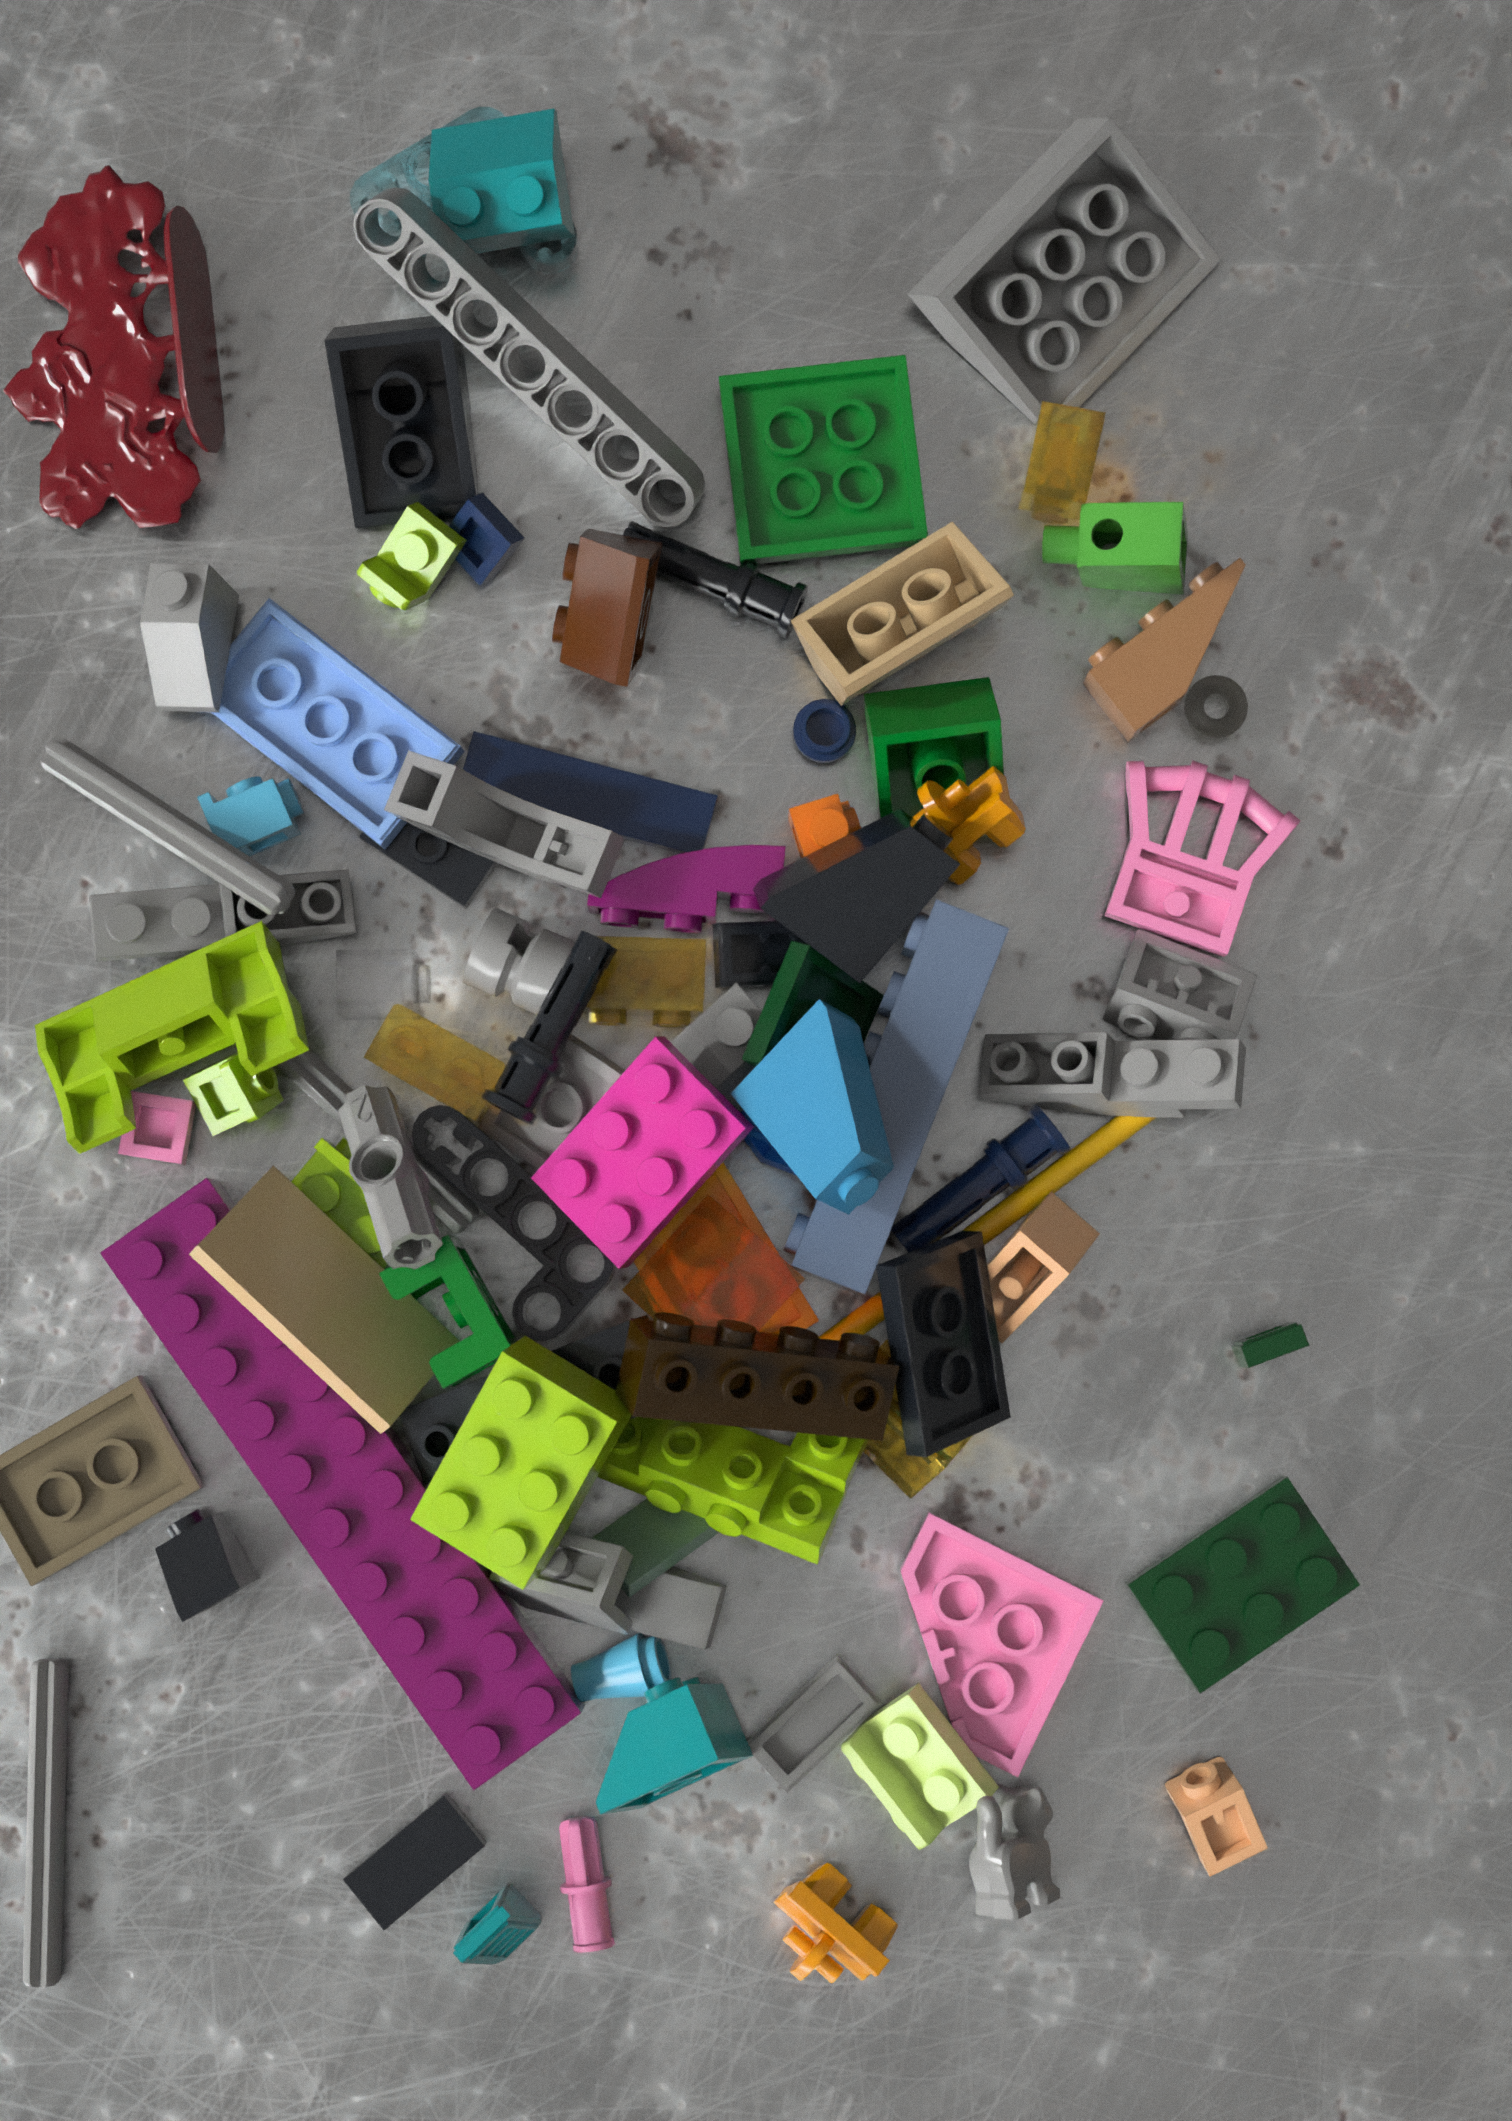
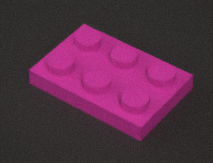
[531,1036,754,1269]

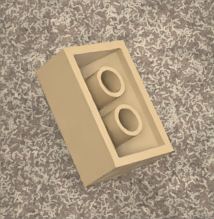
[790,521,1014,706]

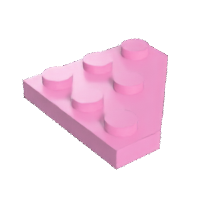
[900,1512,1104,1777]

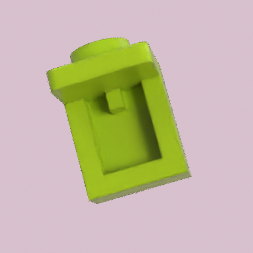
[183,1052,284,1136]

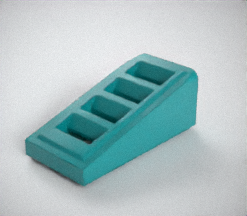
[453,1884,542,1965]

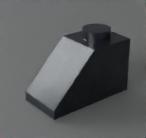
[155,1509,260,1622]

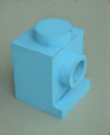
[197,776,304,857]

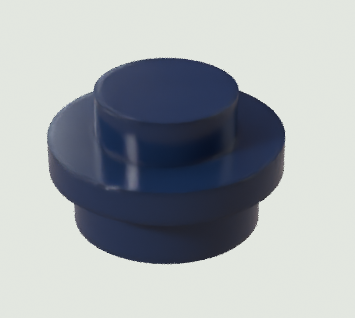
[793,699,856,763]

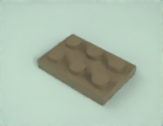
[0,1375,205,1586]

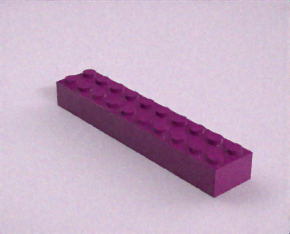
[100,1178,585,1791]

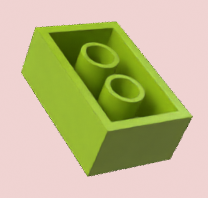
[410,1336,632,1590]

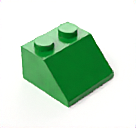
[864,677,1004,819]

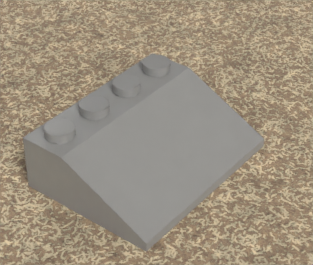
[908,117,1222,436]

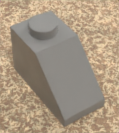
[140,563,239,712]

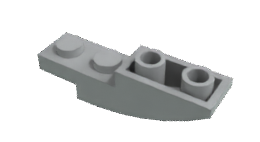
[89,869,356,962]
[979,1032,1246,1118]

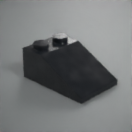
[324,316,478,528]

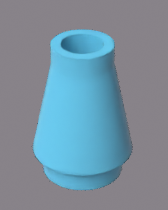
[571,1633,672,1702]

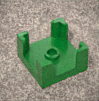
[379,1234,517,1389]

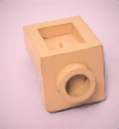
[1165,1757,1268,1877]

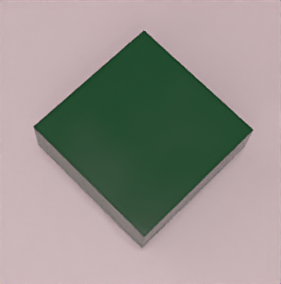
[1231,1322,1310,1368]

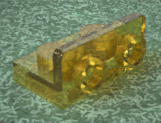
[583,936,707,1028]
[363,1004,506,1124]

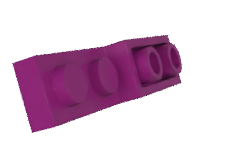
[587,845,786,933]

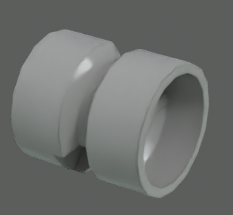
[462,907,576,1015]

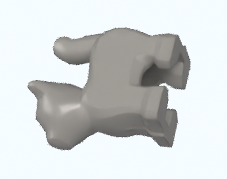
[969,1783,1061,1920]

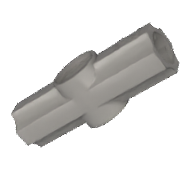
[338,1085,443,1270]

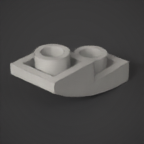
[614,1566,727,1649]

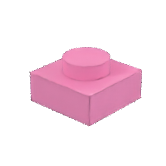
[118,1091,196,1165]

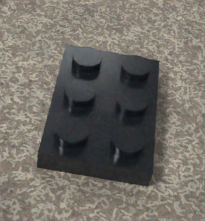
[876,1231,1011,1457]

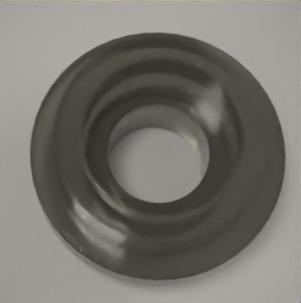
[1184,675,1248,739]

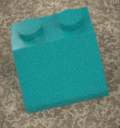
[428,108,575,254]
[596,1677,753,1815]

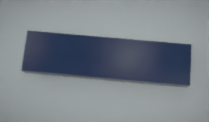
[463,731,718,853]

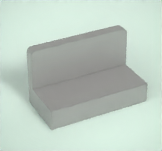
[489,1532,633,1635]

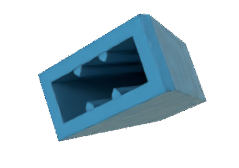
[731,999,894,1215]

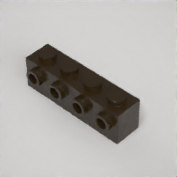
[615,1312,899,1441]

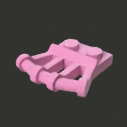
[1104,760,1301,957]

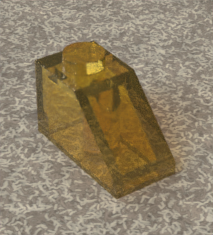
[1018,401,1106,524]

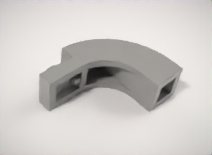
[384,750,625,898]

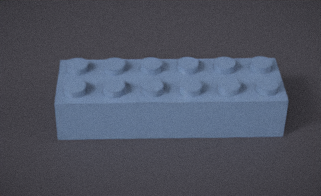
[783,899,1009,1296]

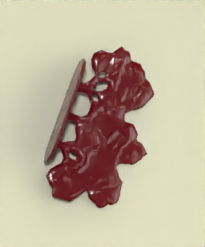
[3,165,225,529]

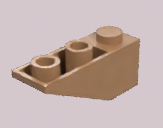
[1083,558,1246,743]

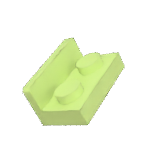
[841,1683,999,1850]

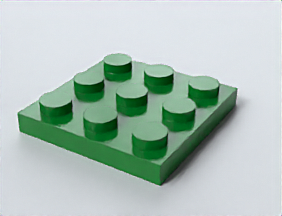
[719,355,928,564]

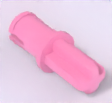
[559,1816,615,1953]

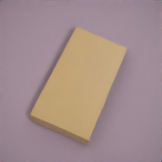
[189,1165,459,1434]

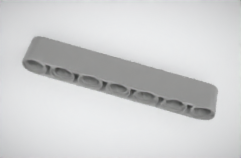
[353,187,705,528]

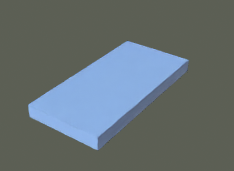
[210,598,465,849]

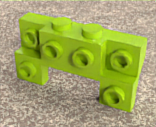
[35,921,309,1154]
[597,1417,869,1565]

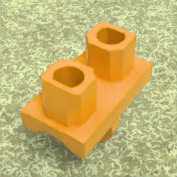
[912,766,1026,885]
[773,1863,898,1984]

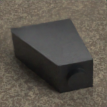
[753,808,960,983]

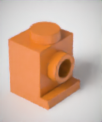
[788,794,861,859]

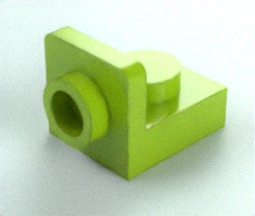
[356,502,467,610]

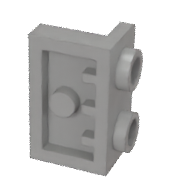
[1103,928,1257,1040]

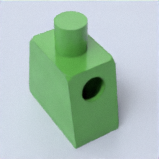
[1042,502,1188,595]

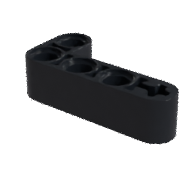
[412,1105,616,1341]

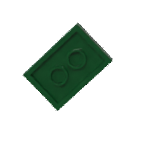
[1125,1476,1360,1694]

